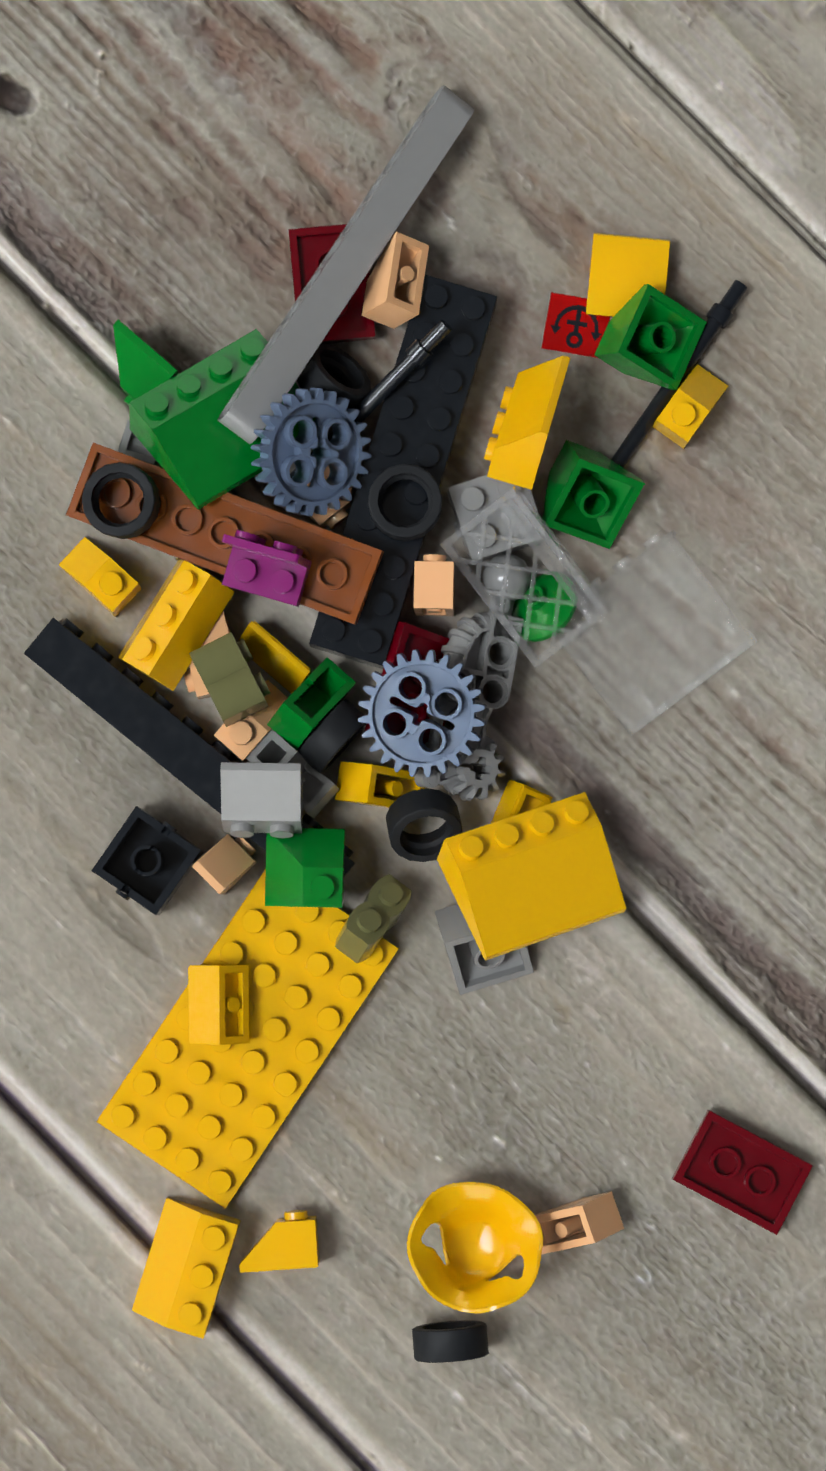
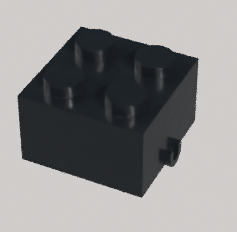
[91,806,204,915]

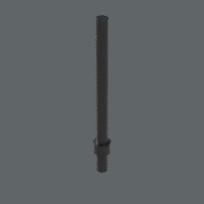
[611,280,748,468]
[290,319,452,478]

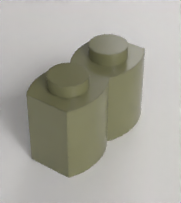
[189,632,271,727]
[335,874,412,963]

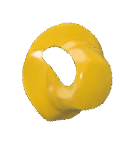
[407,1182,543,1314]

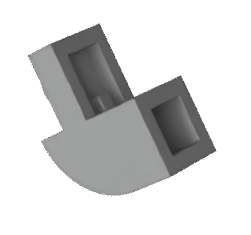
[246,729,340,818]

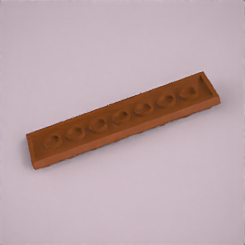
[66,442,384,625]

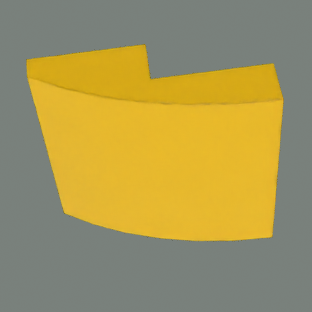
[586,233,670,317]

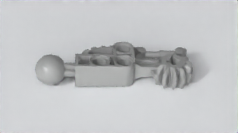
[414,553,531,801]

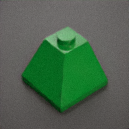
[594,284,707,390]
[113,319,179,406]
[542,440,645,549]
[265,828,345,908]

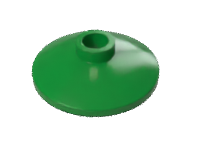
[511,571,578,642]

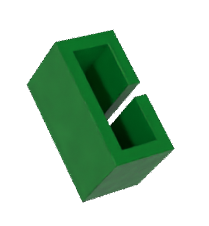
[267,657,356,750]

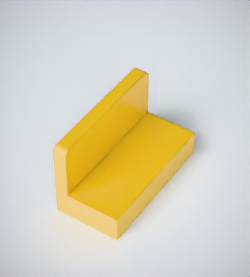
[188,965,249,1045]

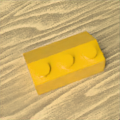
[484,355,571,490]
[118,560,234,691]
[132,1197,241,1339]

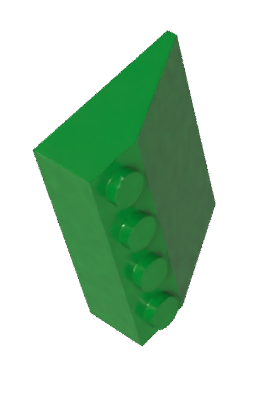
[129,329,316,510]

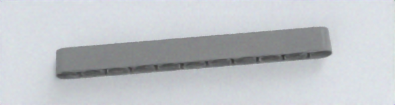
[218,85,474,444]

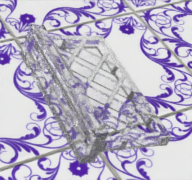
[440,485,611,668]

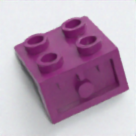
[222,530,312,607]

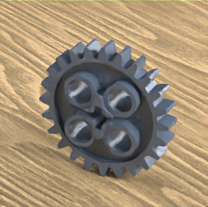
[251,388,371,516]
[358,649,487,778]

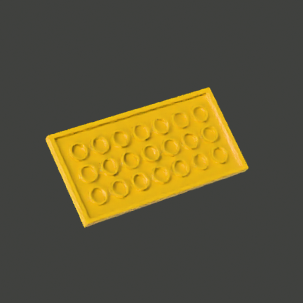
[96,869,399,1209]

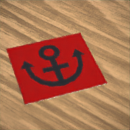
[541,292,610,358]

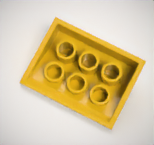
[437,792,626,961]

